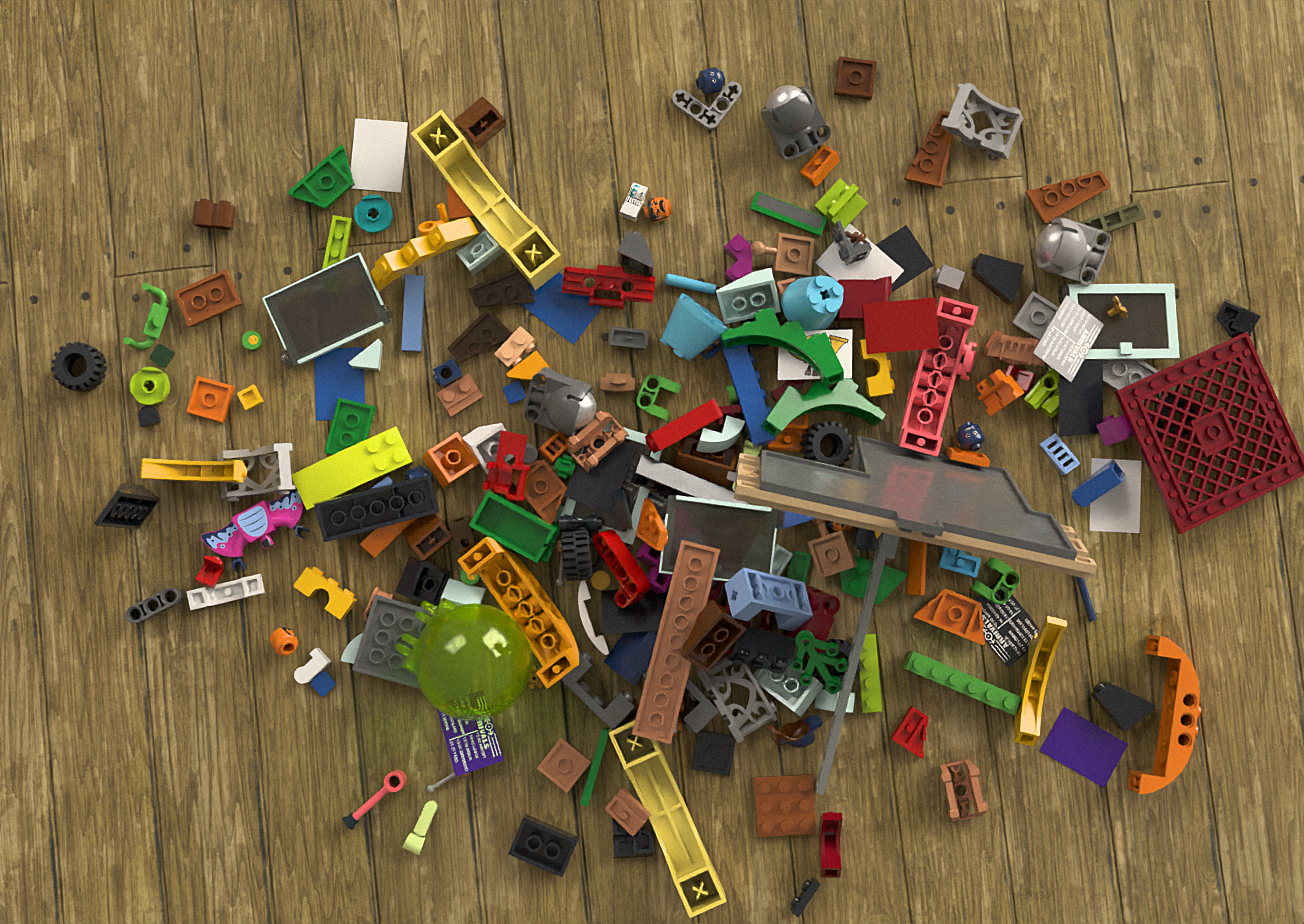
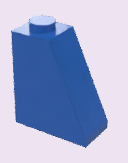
[1071,459,1125,508]

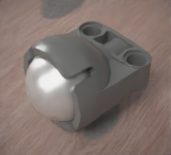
[760,85,831,160]
[524,367,597,436]

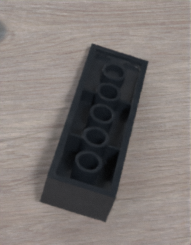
[313,475,439,542]
[94,483,160,530]

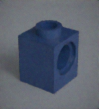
[433,358,464,388]

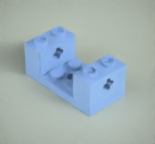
[725,567,813,631]

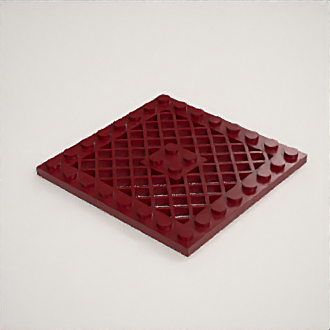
[1114,332,1304,534]

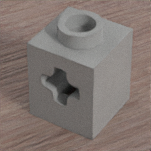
[933,264,965,293]

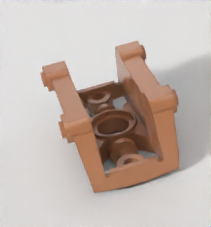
[983,330,1044,367]
[568,411,630,473]
[940,759,988,822]

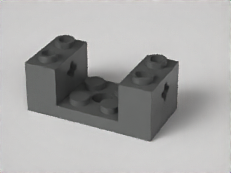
[561,650,635,730]
[643,669,719,734]

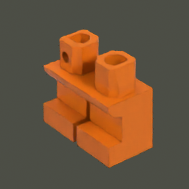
[976,369,1025,416]

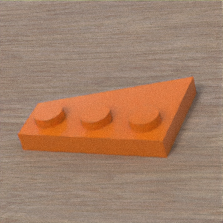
[636,498,668,551]

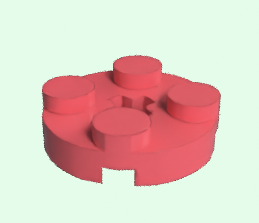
[957,342,978,381]

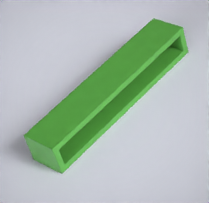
[902,650,1022,716]

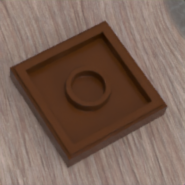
[834,57,877,100]

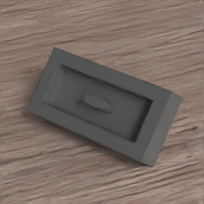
[609,326,649,350]

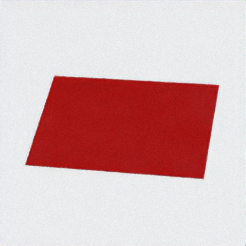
[863,297,940,354]

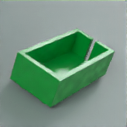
[469,491,558,563]

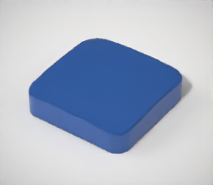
[503,381,526,405]
[310,671,336,696]

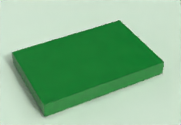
[324,397,376,455]

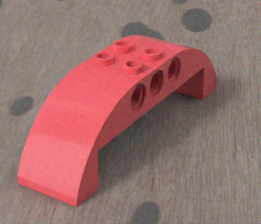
[899,296,978,457]

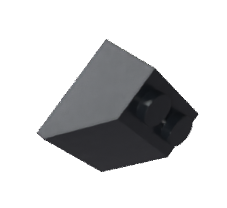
[395,556,451,607]

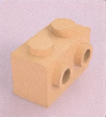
[494,326,536,370]

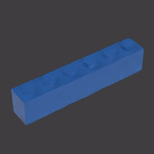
[719,337,776,448]

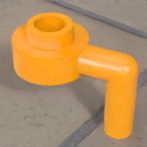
[418,203,449,236]

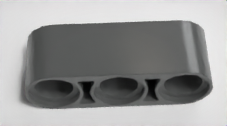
[126,588,184,623]

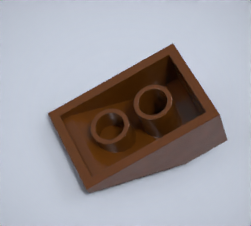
[681,600,747,673]

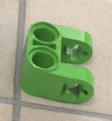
[637,375,682,421]
[970,557,1020,604]

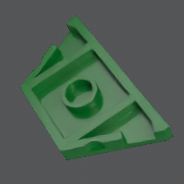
[287,144,355,210]
[839,555,908,604]

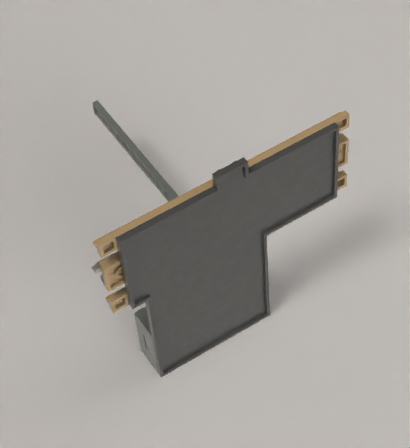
[727,435,1097,795]

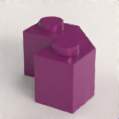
[724,233,752,283]
[1097,415,1152,446]
[635,542,672,594]

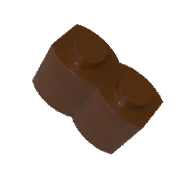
[192,199,236,230]

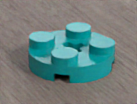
[354,195,393,234]

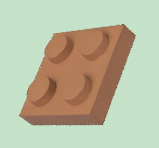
[537,737,591,793]

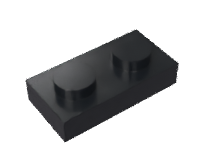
[790,877,820,917]

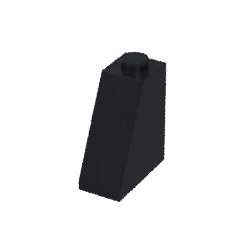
[970,253,1024,305]
[1090,682,1155,732]

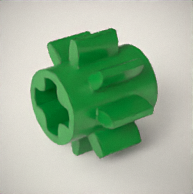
[554,454,577,479]

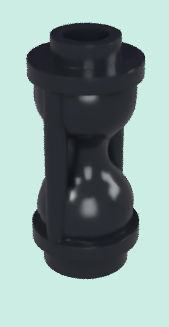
[559,514,603,533]

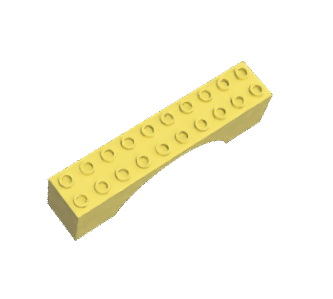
[411,110,565,290]
[608,717,727,918]

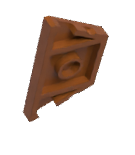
[512,459,567,525]

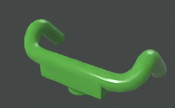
[123,283,169,350]

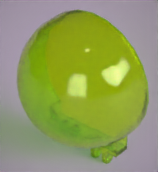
[395,598,533,721]

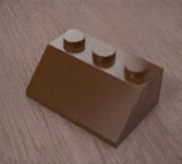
[674,433,739,487]

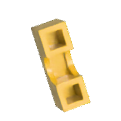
[858,339,895,399]
[293,566,357,620]

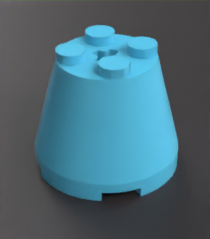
[781,275,844,331]
[660,293,728,361]

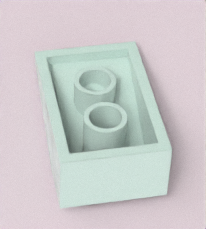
[716,268,781,324]
[753,663,823,717]

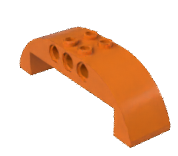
[1127,635,1201,795]

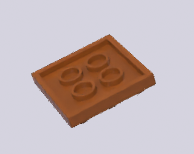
[754,774,816,837]

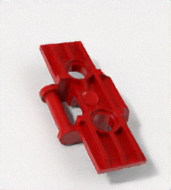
[561,264,656,310]
[482,430,530,504]

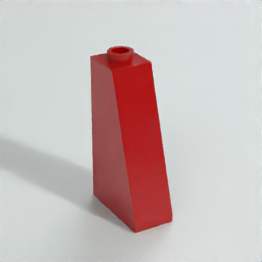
[645,399,723,453]

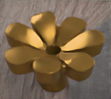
[1107,296,1128,319]
[522,664,544,689]

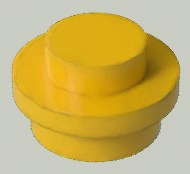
[591,571,610,590]

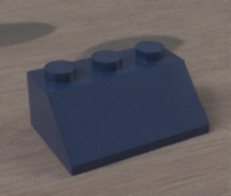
[604,631,658,685]

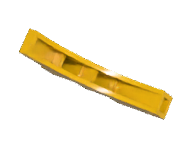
[361,217,479,292]
[139,458,247,483]
[1014,616,1067,747]

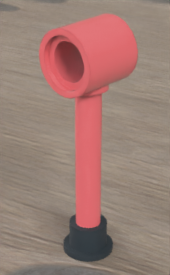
[342,770,407,830]

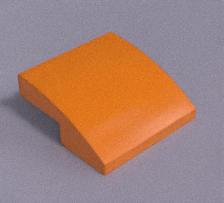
[768,414,808,452]

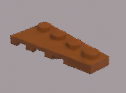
[904,110,953,189]
[1025,171,1111,225]

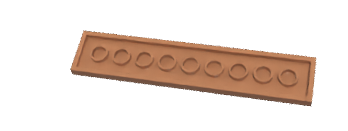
[632,540,720,744]

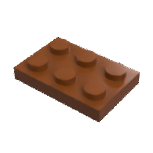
[173,269,243,328]

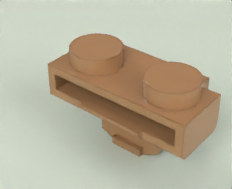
[601,373,635,392]

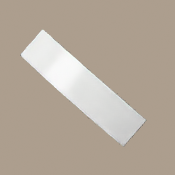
[186,574,265,610]
[578,580,610,655]

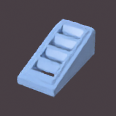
[1039,433,1080,475]

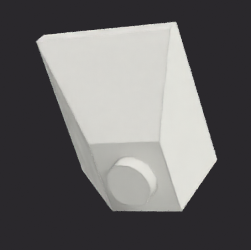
[463,423,514,475]

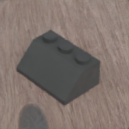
[617,230,654,277]

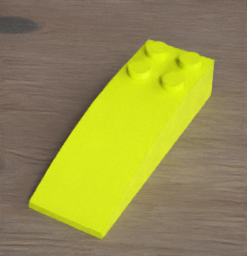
[291,427,413,510]

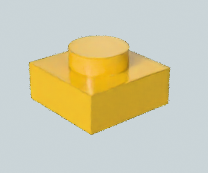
[237,384,264,411]

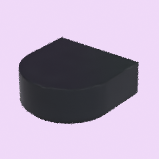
[138,406,161,427]

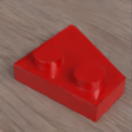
[890,706,929,759]

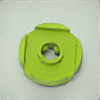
[130,367,170,406]

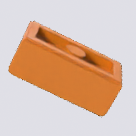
[799,145,840,187]

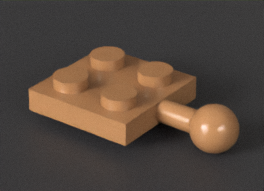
[750,232,815,277]
[807,518,857,579]

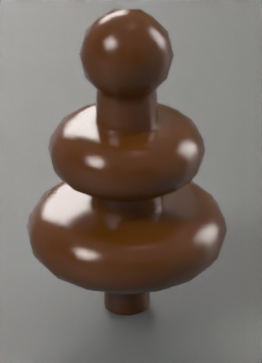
[845,231,868,244]

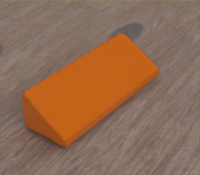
[360,518,417,558]
[906,539,927,595]

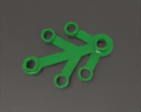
[791,630,848,694]

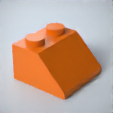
[422,432,479,489]

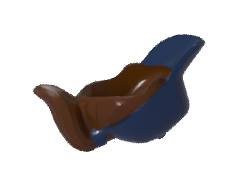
[766,715,823,748]

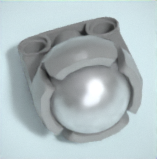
[1036,218,1111,285]

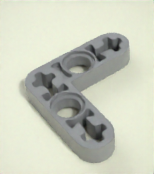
[672,82,742,130]

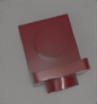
[715,405,741,427]

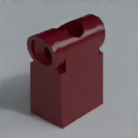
[835,276,892,321]
[782,586,840,652]

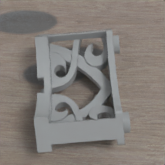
[941,83,1024,160]
[217,443,296,502]
[697,657,777,743]

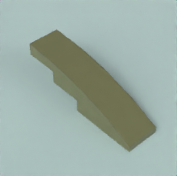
[1078,200,1146,236]

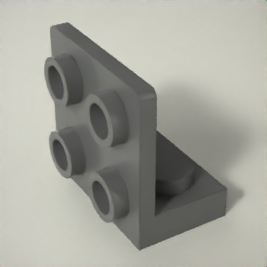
[832,220,872,265]

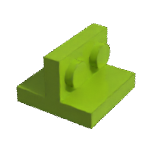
[814,178,868,229]

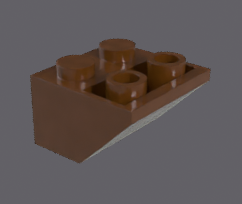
[454,97,507,149]
[402,513,453,561]

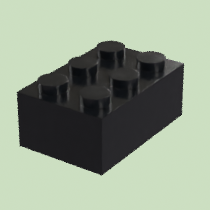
[727,626,796,674]
[508,814,579,877]

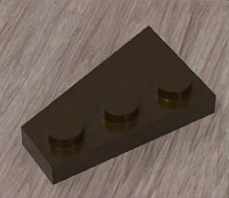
[468,268,535,307]
[447,308,513,363]

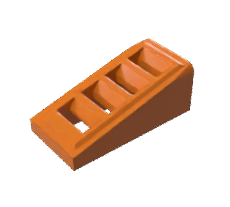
[539,431,569,465]

